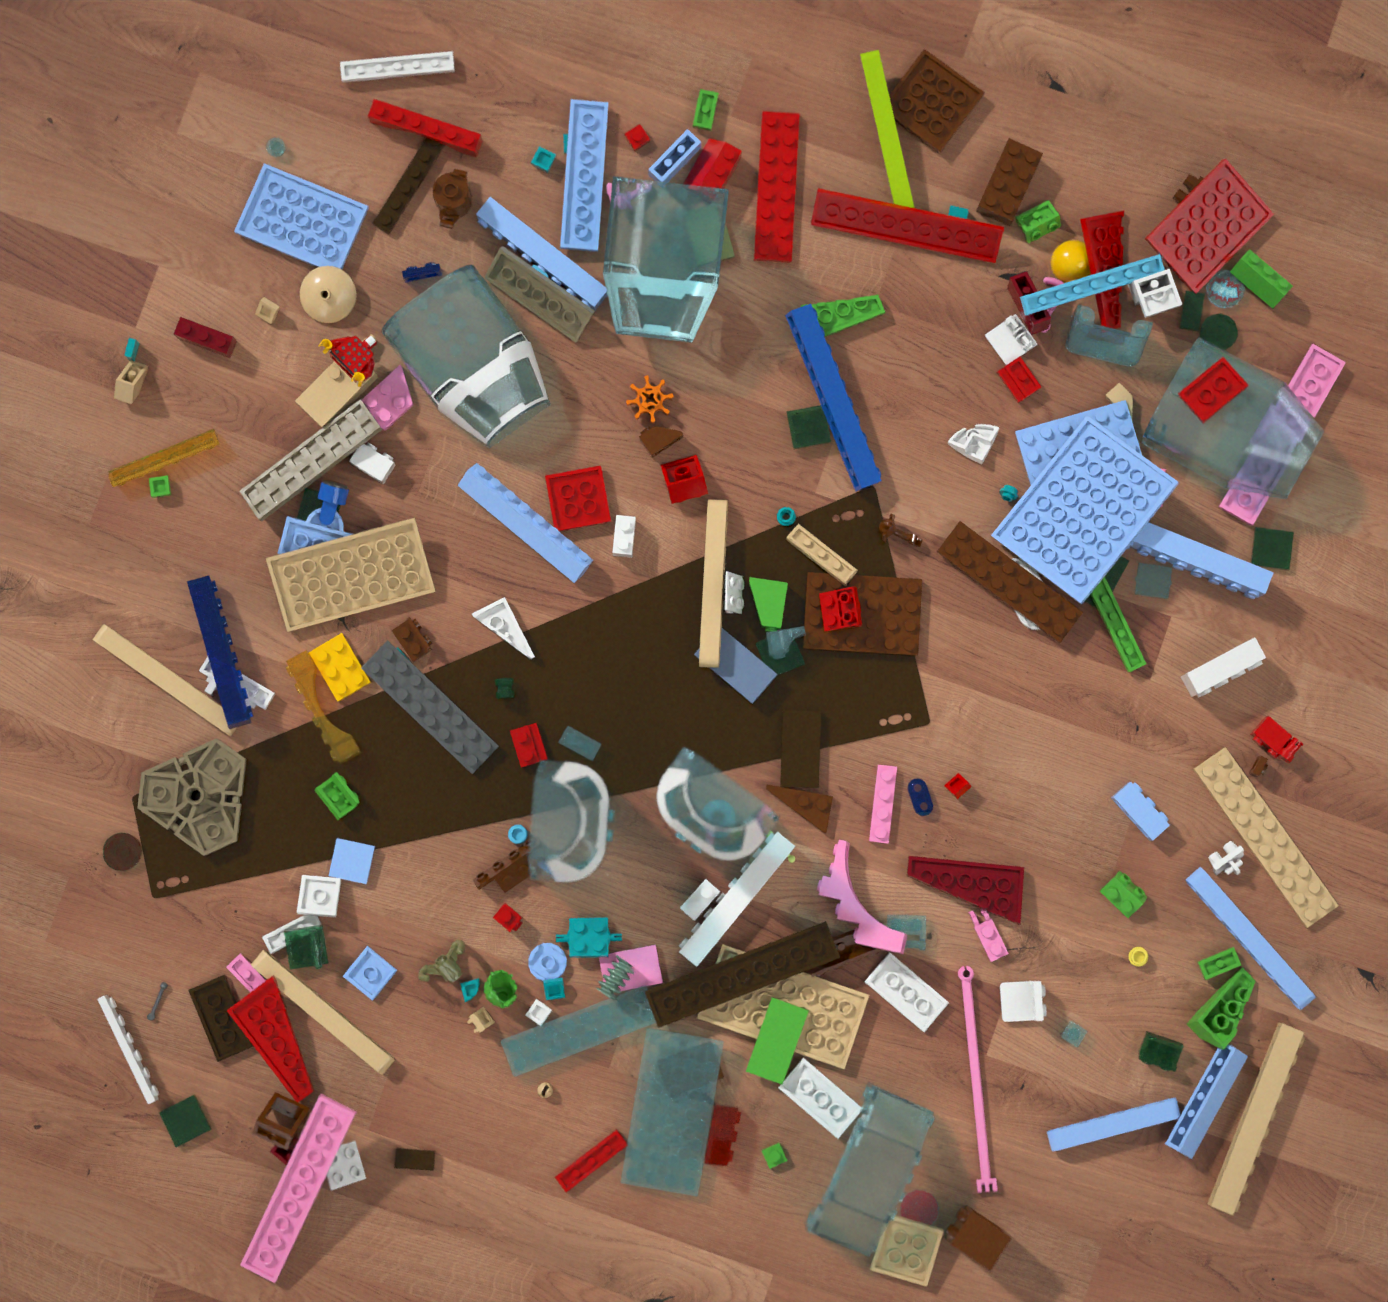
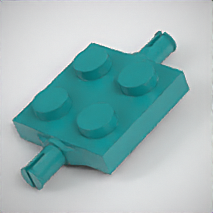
[556,917,622,958]

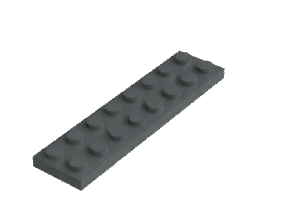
[361,640,499,774]

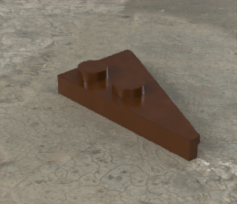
[766,784,833,833]

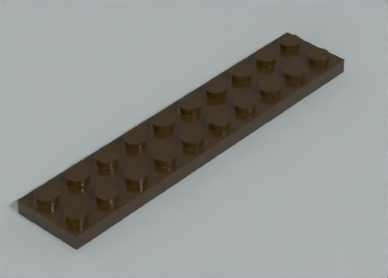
[644,921,840,1028]

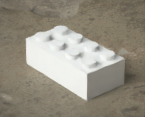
[1181,638,1266,698]

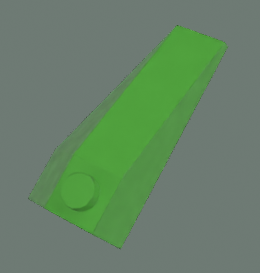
[1187,967,1256,1050]

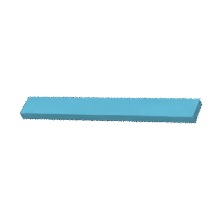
[1020,254,1165,315]

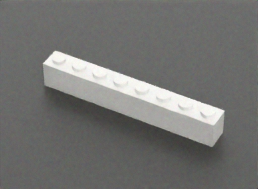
[679,832,795,967]

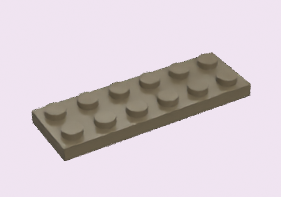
[484,246,595,342]

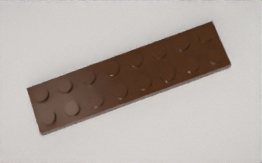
[937,521,1083,643]

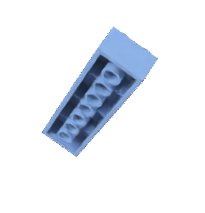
[1127,522,1274,599]

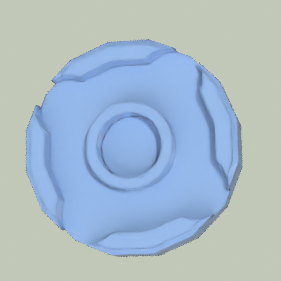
[528,943,567,981]

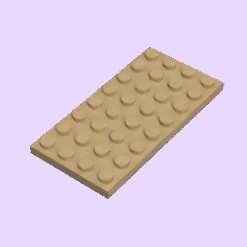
[266,517,436,632]
[697,944,869,1069]

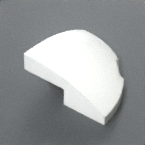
[948,424,999,464]

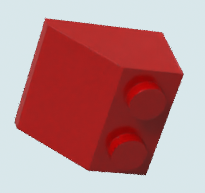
[660,455,708,504]

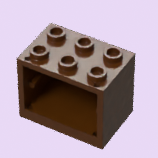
[945,1205,1012,1272]

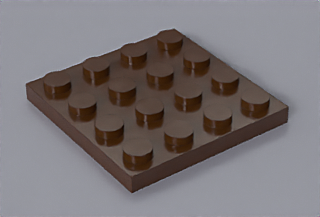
[889,49,985,153]

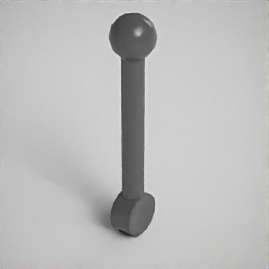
[147,982,168,1021]

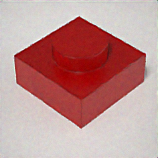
[624,124,650,151]
[944,773,972,799]

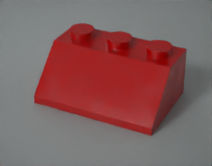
[682,138,742,204]

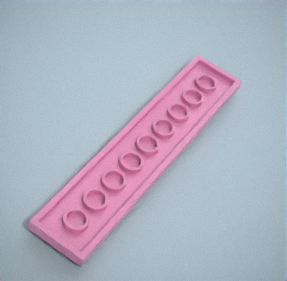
[1219,344,1346,526]
[241,1094,356,1283]

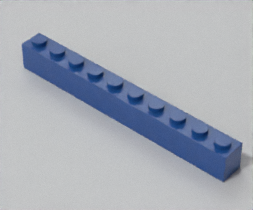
[785,304,882,492]

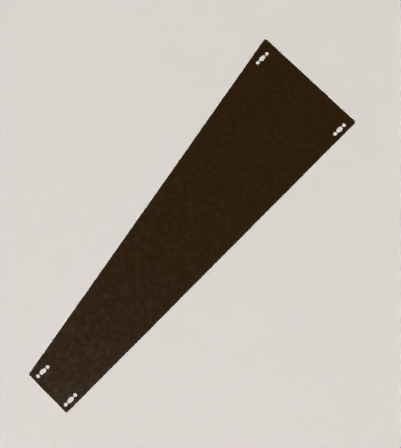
[132,486,930,898]

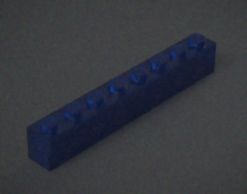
[187,575,254,730]

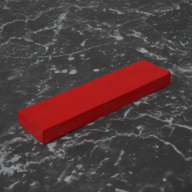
[555,1129,629,1193]

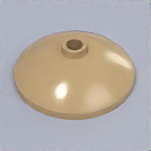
[300,266,356,323]

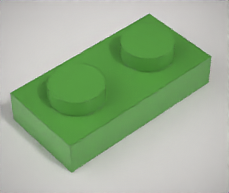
[693,89,718,131]
[1197,947,1241,980]

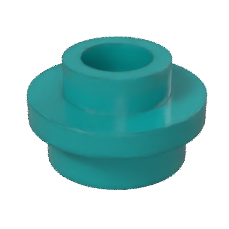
[999,485,1018,502]
[777,507,796,526]

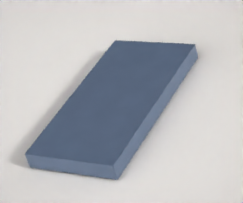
[694,628,777,704]

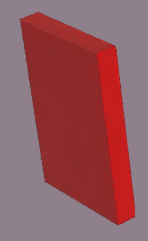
[1178,357,1249,424]

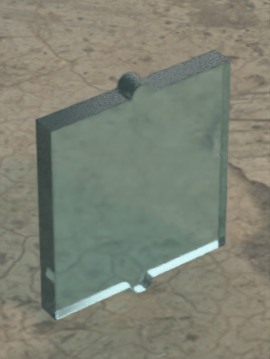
[1135,563,1172,599]

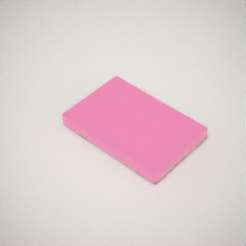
[599,945,663,991]

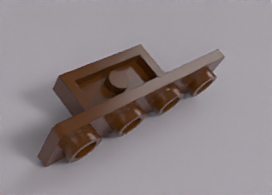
[473,836,542,893]
[809,929,882,977]

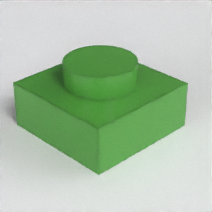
[149,475,171,498]
[761,1142,787,1169]

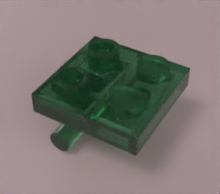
[284,924,329,970]

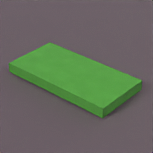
[746,997,809,1085]

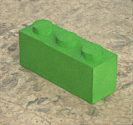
[1230,249,1293,309]

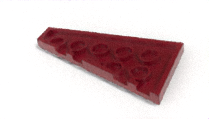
[907,856,1024,926]

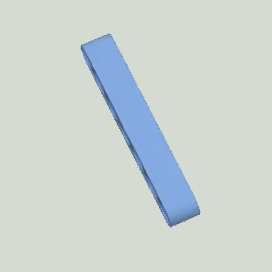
[1047,1098,1181,1151]

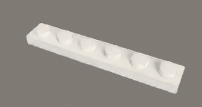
[340,51,455,82]
[97,995,159,1104]

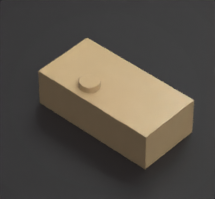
[295,362,378,428]

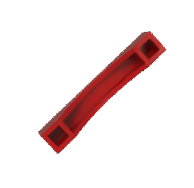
[368,99,483,158]

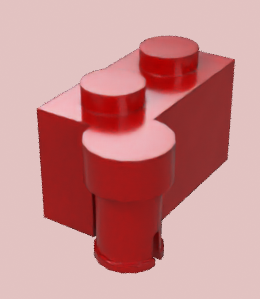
[1250,716,1303,763]

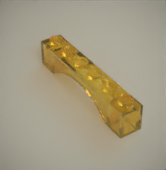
[285,650,361,764]

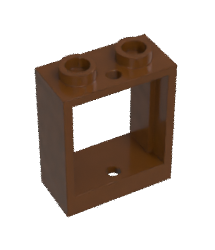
[252,1092,310,1150]

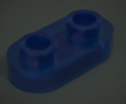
[907,778,933,816]

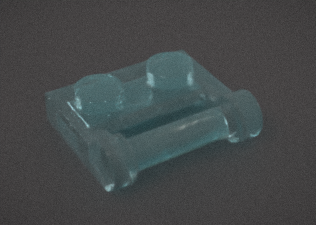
[887,915,926,951]

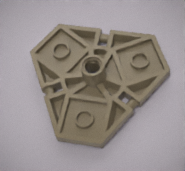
[137,738,247,856]

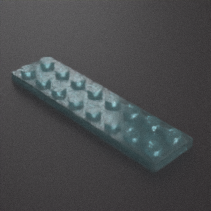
[500,985,656,1077]

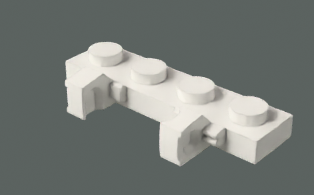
[199,655,275,715]

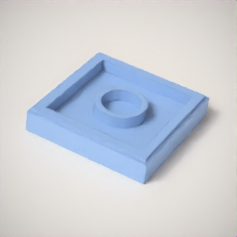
[329,838,375,884]
[343,946,398,1001]

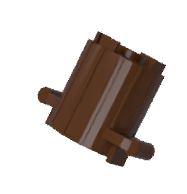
[433,169,472,229]

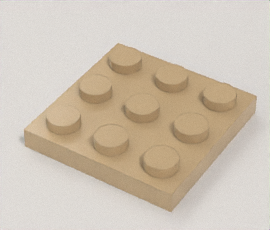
[870,1213,944,1287]

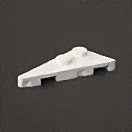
[472,597,535,659]

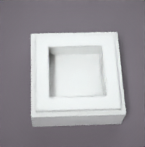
[526,999,552,1026]

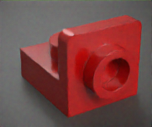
[493,903,523,932]

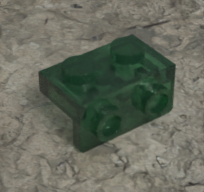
[1138,1031,1184,1072]

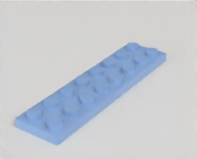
[560,99,608,252]

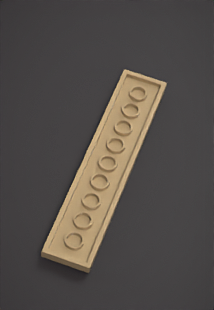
[1193,747,1339,928]

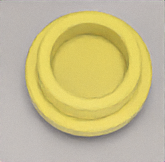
[1128,947,1148,966]

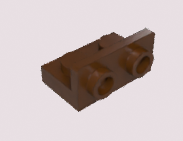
[392,617,433,663]

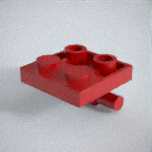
[819,587,862,631]

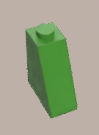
[749,577,788,633]

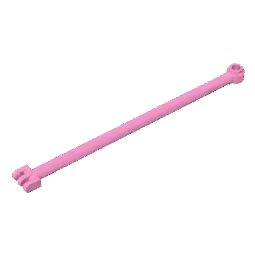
[958,966,997,1194]

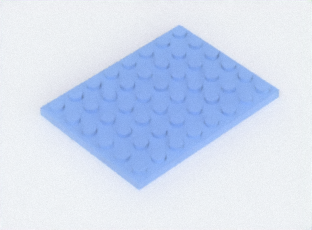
[991,416,1179,605]

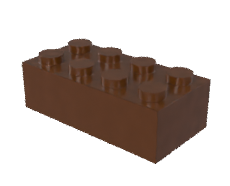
[976,138,1043,227]

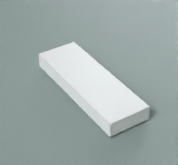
[262,915,323,954]

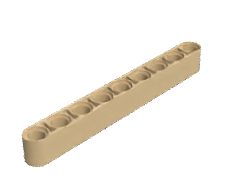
[699,500,728,668]
[93,624,242,736]
[251,949,395,1075]

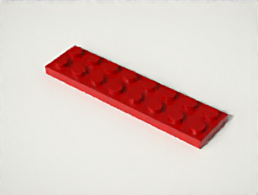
[754,111,800,263]

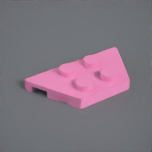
[362,365,413,431]

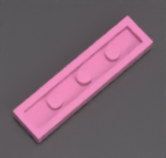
[869,765,897,844]

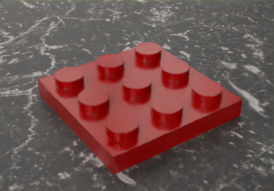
[545,465,611,532]

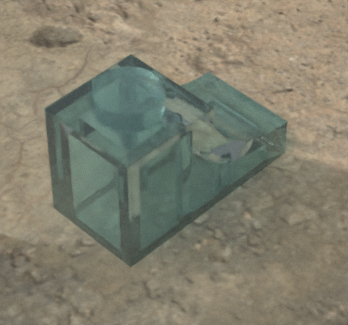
[766,626,805,659]

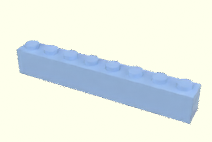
[476,197,609,311]
[458,463,593,583]

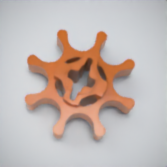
[626,375,674,424]

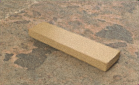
[786,524,858,586]

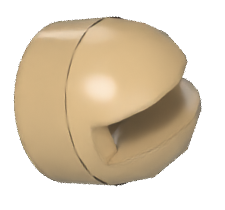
[537,1082,553,1098]

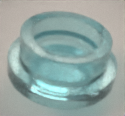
[266,138,286,157]

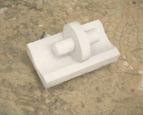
[1209,841,1244,876]

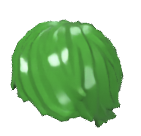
[484,970,517,1008]

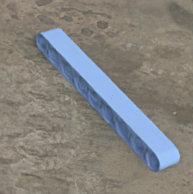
[1185,867,1316,1010]

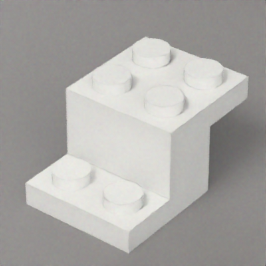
[1128,269,1182,318]

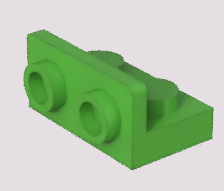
[1015,200,1061,243]

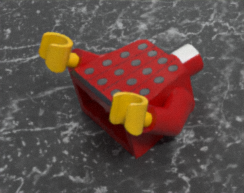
[318,336,377,387]

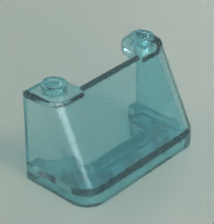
[1065,305,1153,366]

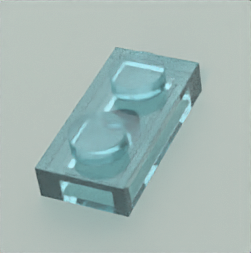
[558,726,602,761]

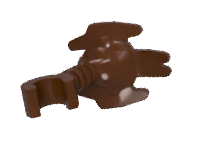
[879,514,923,547]

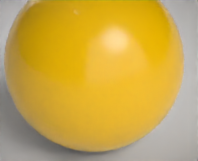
[1051,240,1091,283]

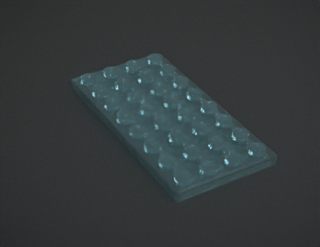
[621,1028,724,1196]

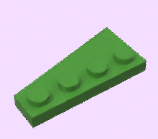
[801,295,885,337]

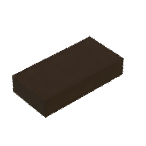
[394,1148,435,1171]

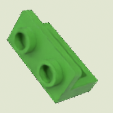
[315,772,360,820]
[1100,871,1147,918]

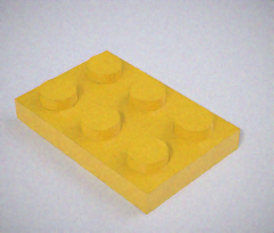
[309,633,371,702]

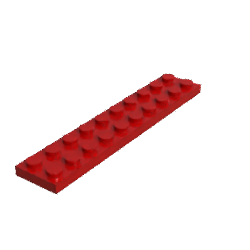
[810,188,1004,263]

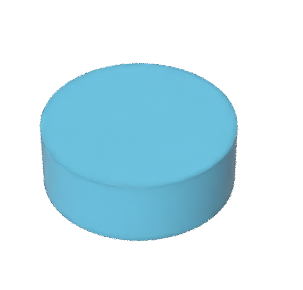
[508,825,528,844]

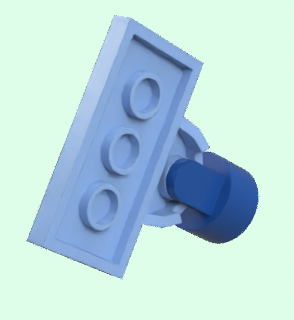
[277,480,353,554]

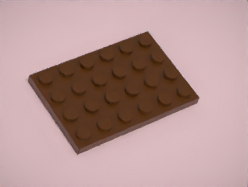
[803,572,922,656]

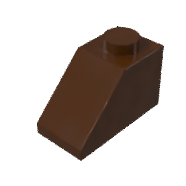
[639,426,683,458]

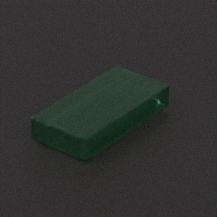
[1179,291,1205,332]

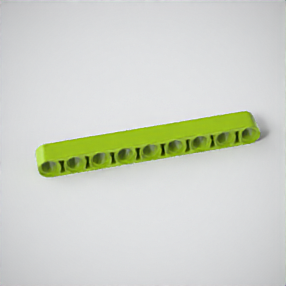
[860,49,915,208]

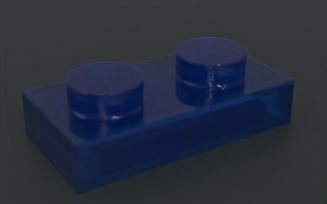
[402,262,442,283]

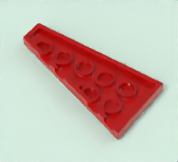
[1080,210,1124,332]
[227,975,314,1103]

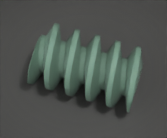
[595,955,635,1000]

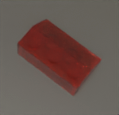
[704,1102,741,1166]

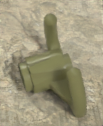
[418,940,465,983]

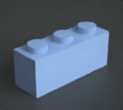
[648,129,701,188]
[1111,782,1170,841]

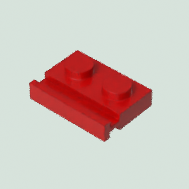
[997,356,1041,403]
[510,723,548,768]

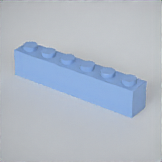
[1165,1045,1248,1159]

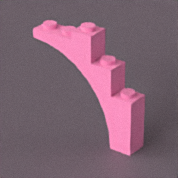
[817,840,908,954]

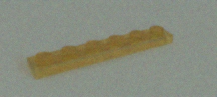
[108,429,219,487]

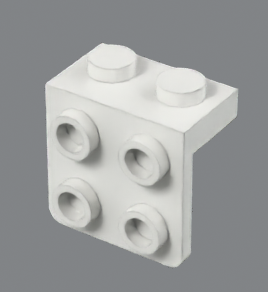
[1000,981,1047,1022]

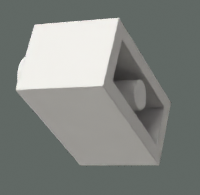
[349,443,396,484]
[613,515,636,558]
[680,879,720,921]

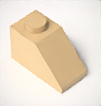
[114,360,148,404]

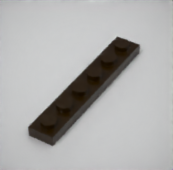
[373,138,445,234]

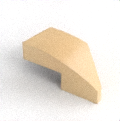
[1105,383,1133,422]

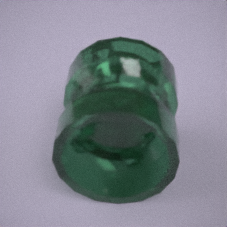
[495,678,515,699]

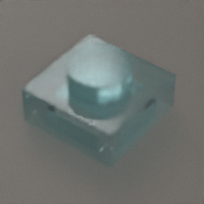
[1060,1020,1087,1048]

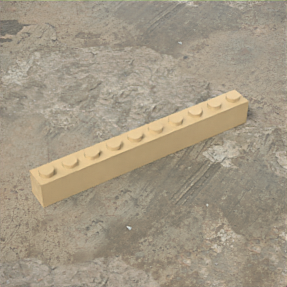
[1208,1023,1305,1215]

